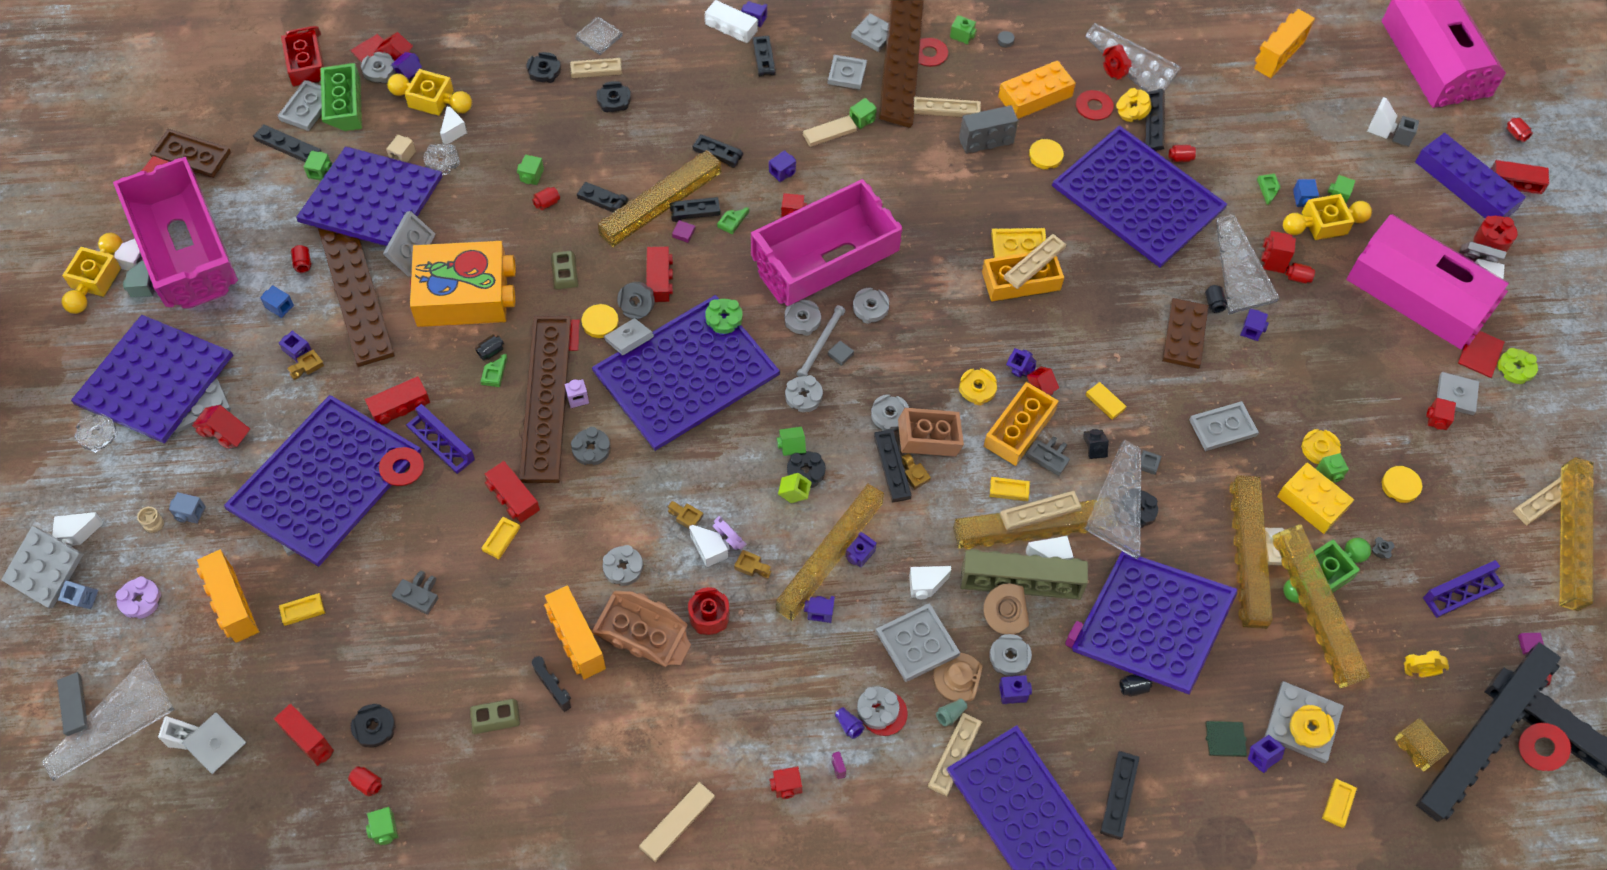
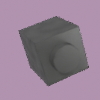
[1392,116,1419,146]

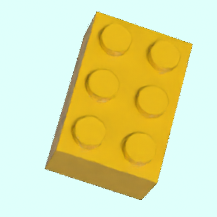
[1277,462,1354,534]

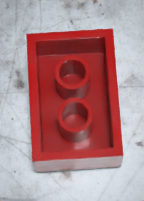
[281,29,324,87]

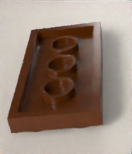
[150,128,231,178]
[1162,298,1209,369]

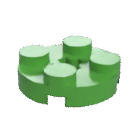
[706,299,743,334]

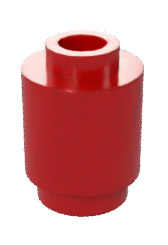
[1506,117,1533,143]
[1169,145,1196,162]
[532,187,560,210]
[290,245,311,273]
[1286,262,1315,284]
[348,766,382,797]

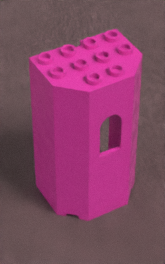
[1381,0,1506,108]
[113,156,238,309]
[751,179,903,306]
[1346,214,1509,349]

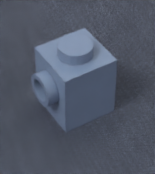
[169,492,206,523]

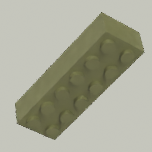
[960,549,1088,600]

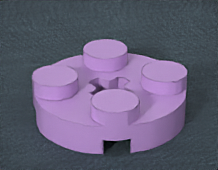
[713,516,747,551]
[116,577,161,619]

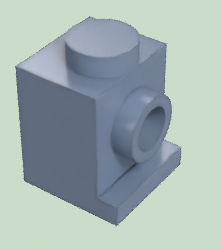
[58,580,98,609]

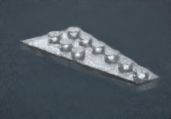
[1086,23,1181,92]
[1216,214,1279,315]
[1085,439,1141,559]
[42,658,174,781]

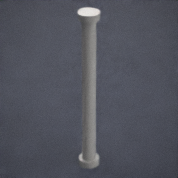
[797,305,846,377]

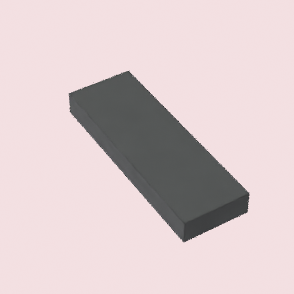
[57,672,88,736]

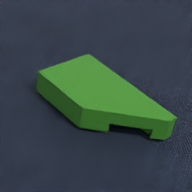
[1257,174,1280,205]
[717,207,749,235]
[480,354,507,387]

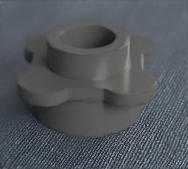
[1372,537,1395,559]

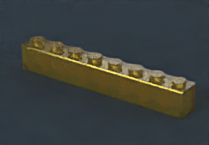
[598,150,721,247]
[1560,457,1594,611]
[1230,475,1273,629]
[776,483,884,621]
[953,498,1115,549]
[1272,524,1371,688]

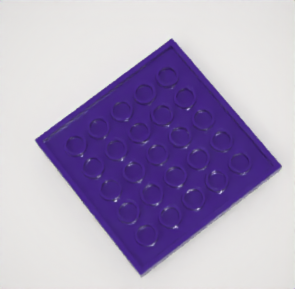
[296,146,443,246]
[71,315,233,444]
[1072,551,1237,695]

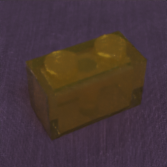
[1394,718,1450,772]

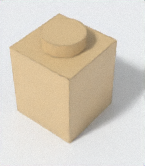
[386,135,416,163]

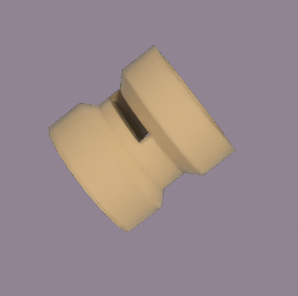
[137,507,164,533]

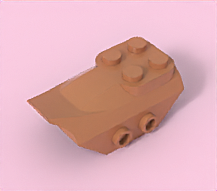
[592,591,691,667]

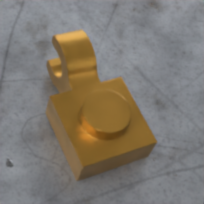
[287,349,324,380]
[902,453,931,490]
[668,501,703,529]
[734,550,771,579]

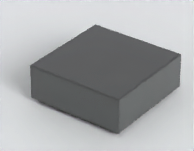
[828,341,854,366]
[1137,450,1162,475]

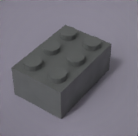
[959,105,1018,154]

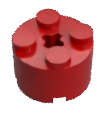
[1473,216,1518,252]
[688,587,730,635]

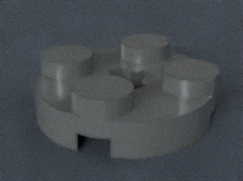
[617,282,655,319]
[571,427,610,465]

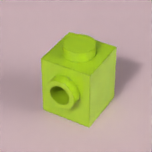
[778,473,811,503]

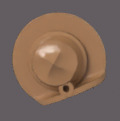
[983,584,1029,634]
[933,653,983,702]

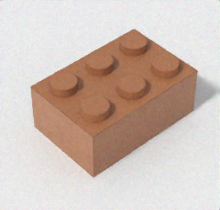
[898,408,964,456]

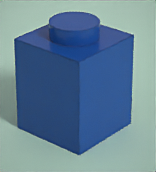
[1293,179,1319,207]
[260,285,294,318]

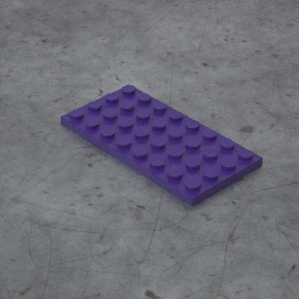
[946,726,1117,870]

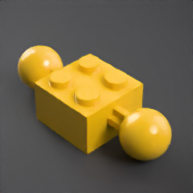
[387,69,472,116]
[1283,194,1372,240]
[61,233,123,314]

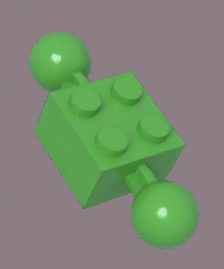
[1283,538,1371,603]

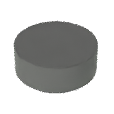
[997,31,1014,47]

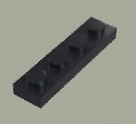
[1146,89,1165,151]
[253,124,322,163]
[874,429,912,503]
[1100,751,1140,840]

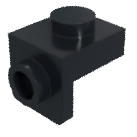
[1083,429,1109,459]

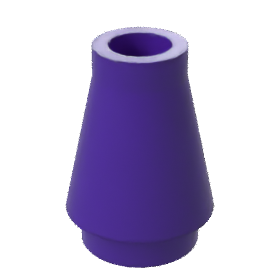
[835,707,864,739]

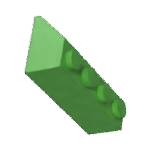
[321,63,362,131]

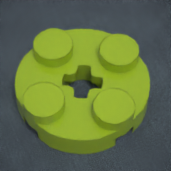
[1498,348,1538,384]

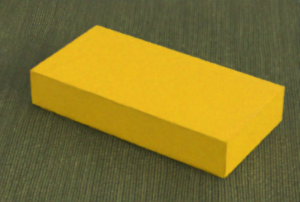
[1086,382,1127,420]
[989,477,1030,501]
[481,517,521,559]
[279,593,325,626]
[1322,779,1357,828]

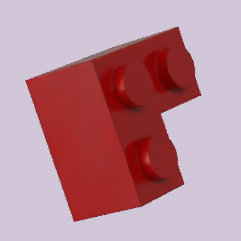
[1261,231,1296,273]
[192,405,250,448]

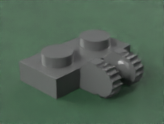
[1026,436,1070,476]
[392,571,439,615]

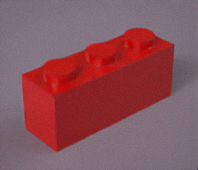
[1490,160,1549,195]
[646,247,673,302]
[364,376,430,425]
[484,461,540,524]

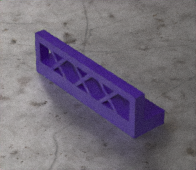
[406,404,475,474]
[1423,560,1504,618]

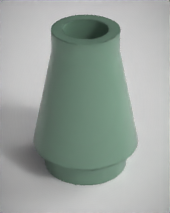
[936,698,967,727]

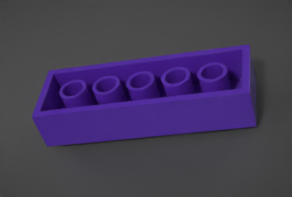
[1415,132,1526,219]

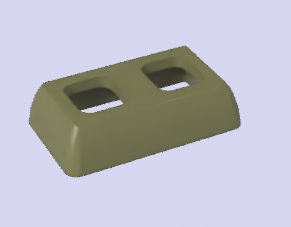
[551,251,578,290]
[470,699,520,734]

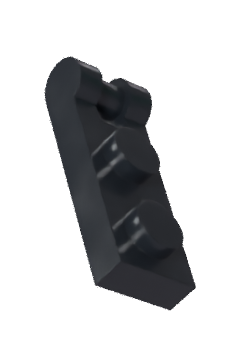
[753,36,775,77]
[693,134,743,168]
[577,181,629,214]
[669,197,721,222]
[532,656,571,712]

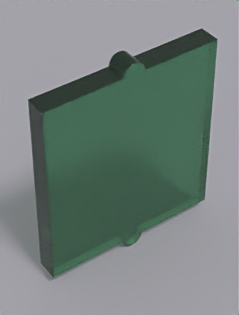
[1205,721,1247,757]

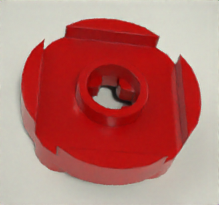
[1103,44,1132,80]

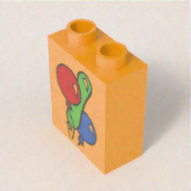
[410,241,516,327]

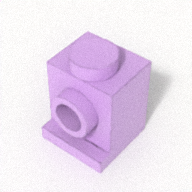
[565,379,589,408]

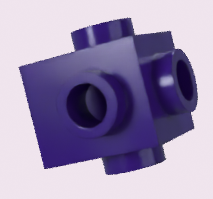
[1006,348,1037,378]

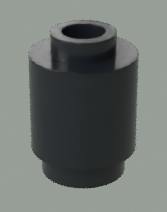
[1205,285,1227,313]
[475,334,504,361]
[1119,674,1152,697]

